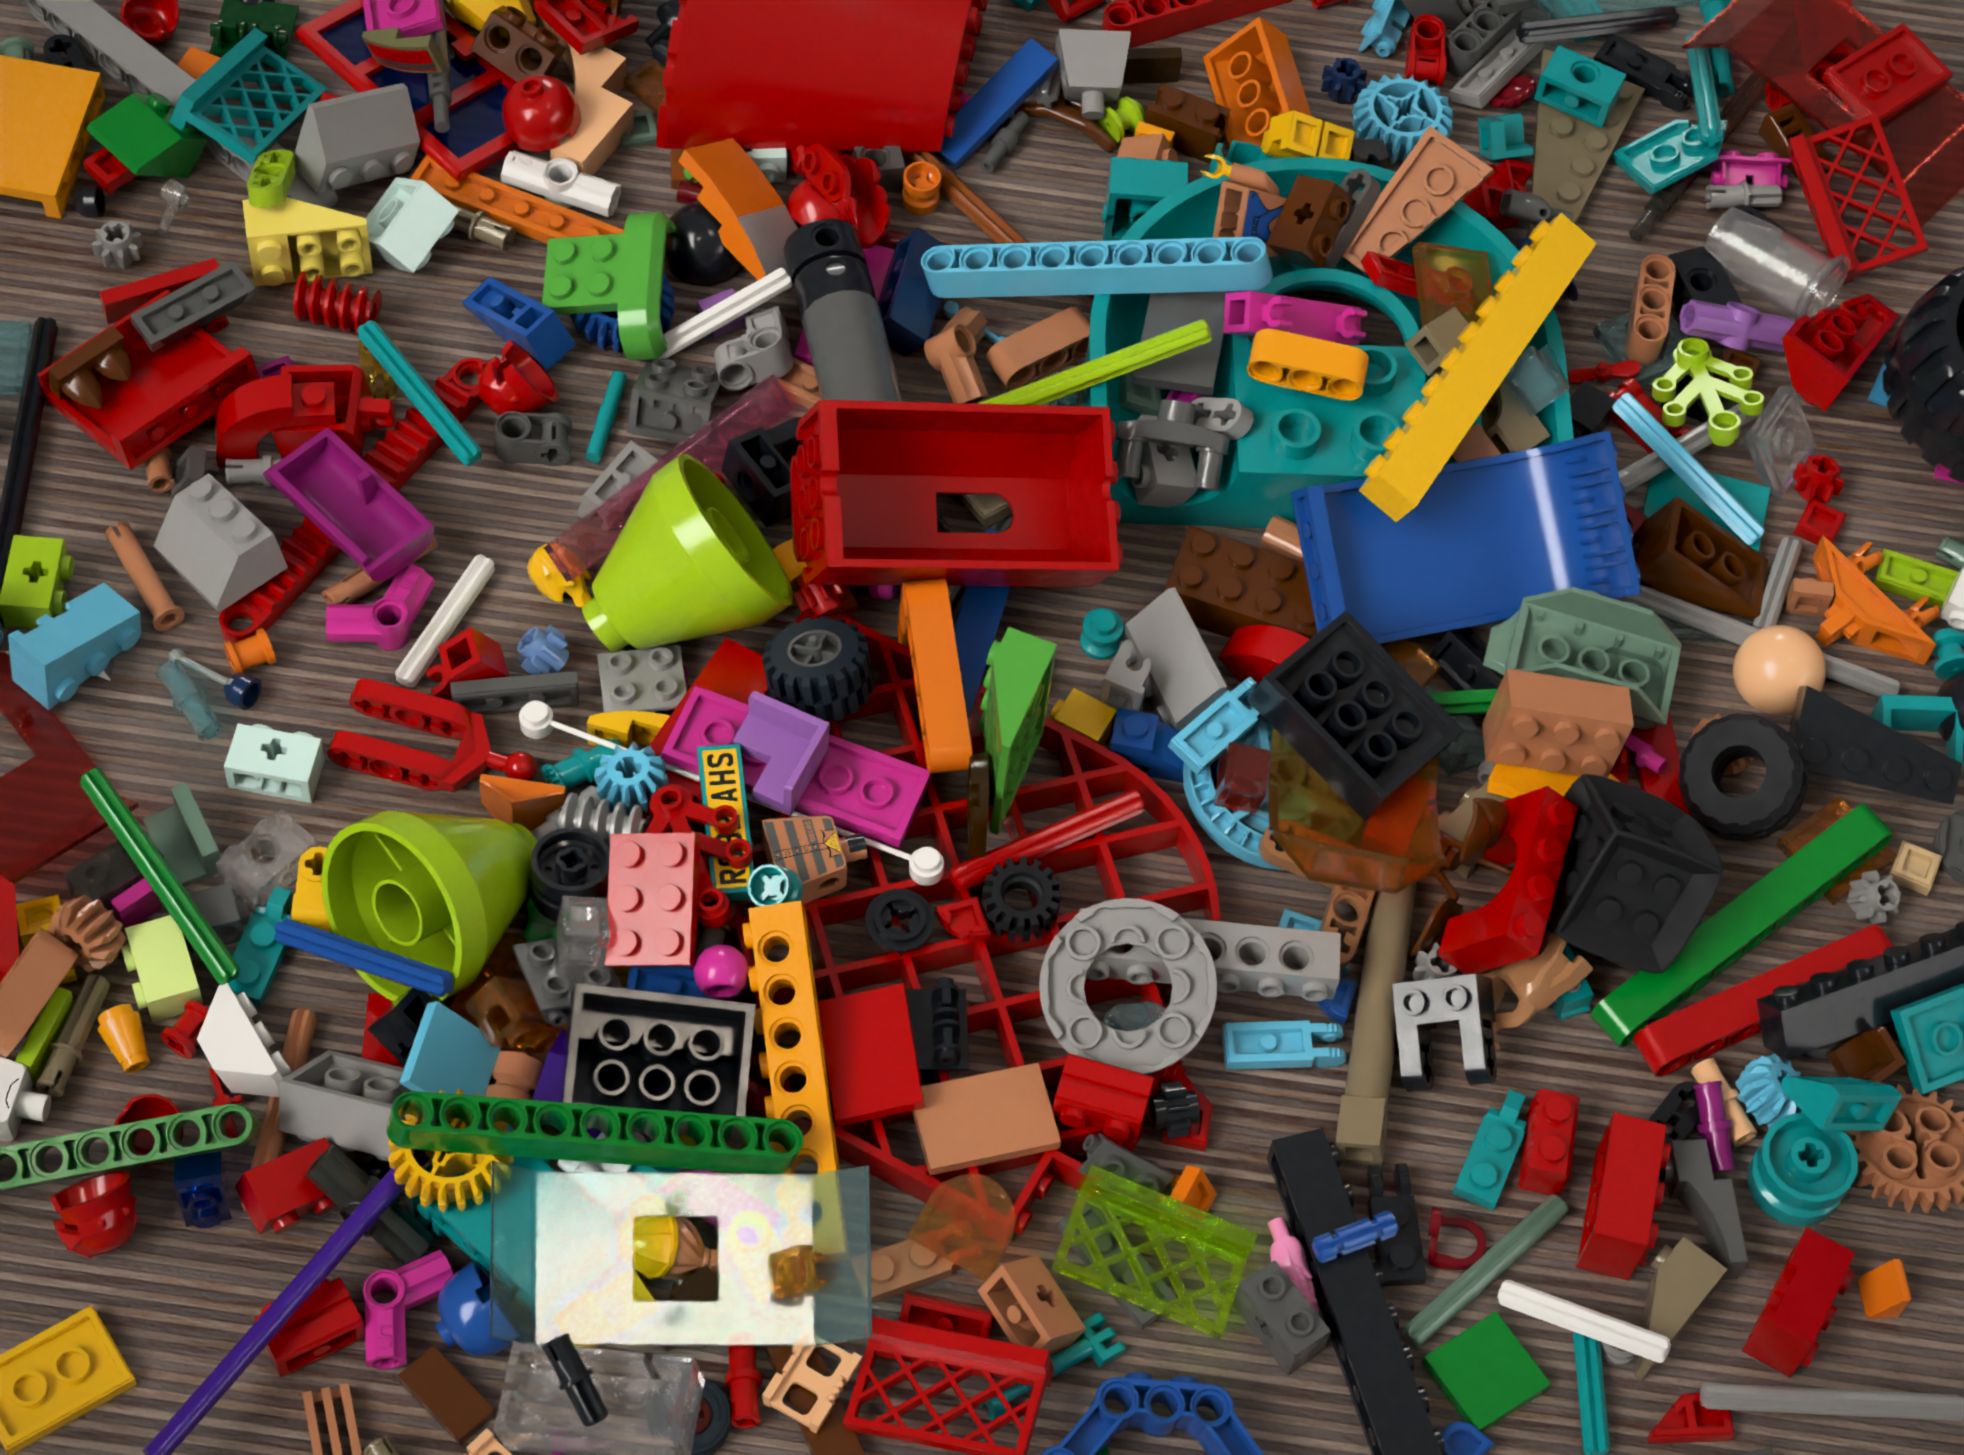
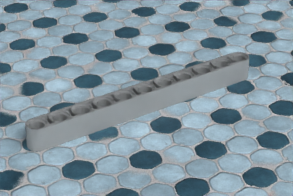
[22,0,338,209]

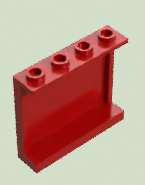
[37,289,260,470]

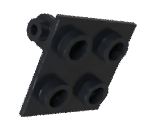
[906,977,969,1071]

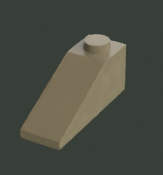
[1634,1236,1728,1382]

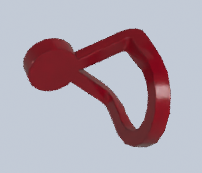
[1428,1207,1486,1270]

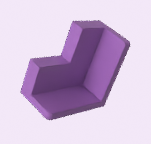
[733,691,830,816]

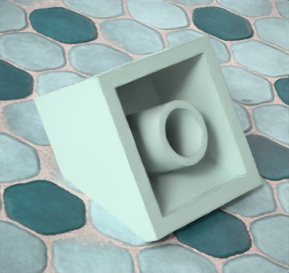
[366,177,459,273]

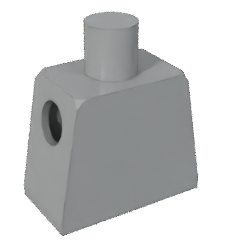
[1055,29,1131,120]

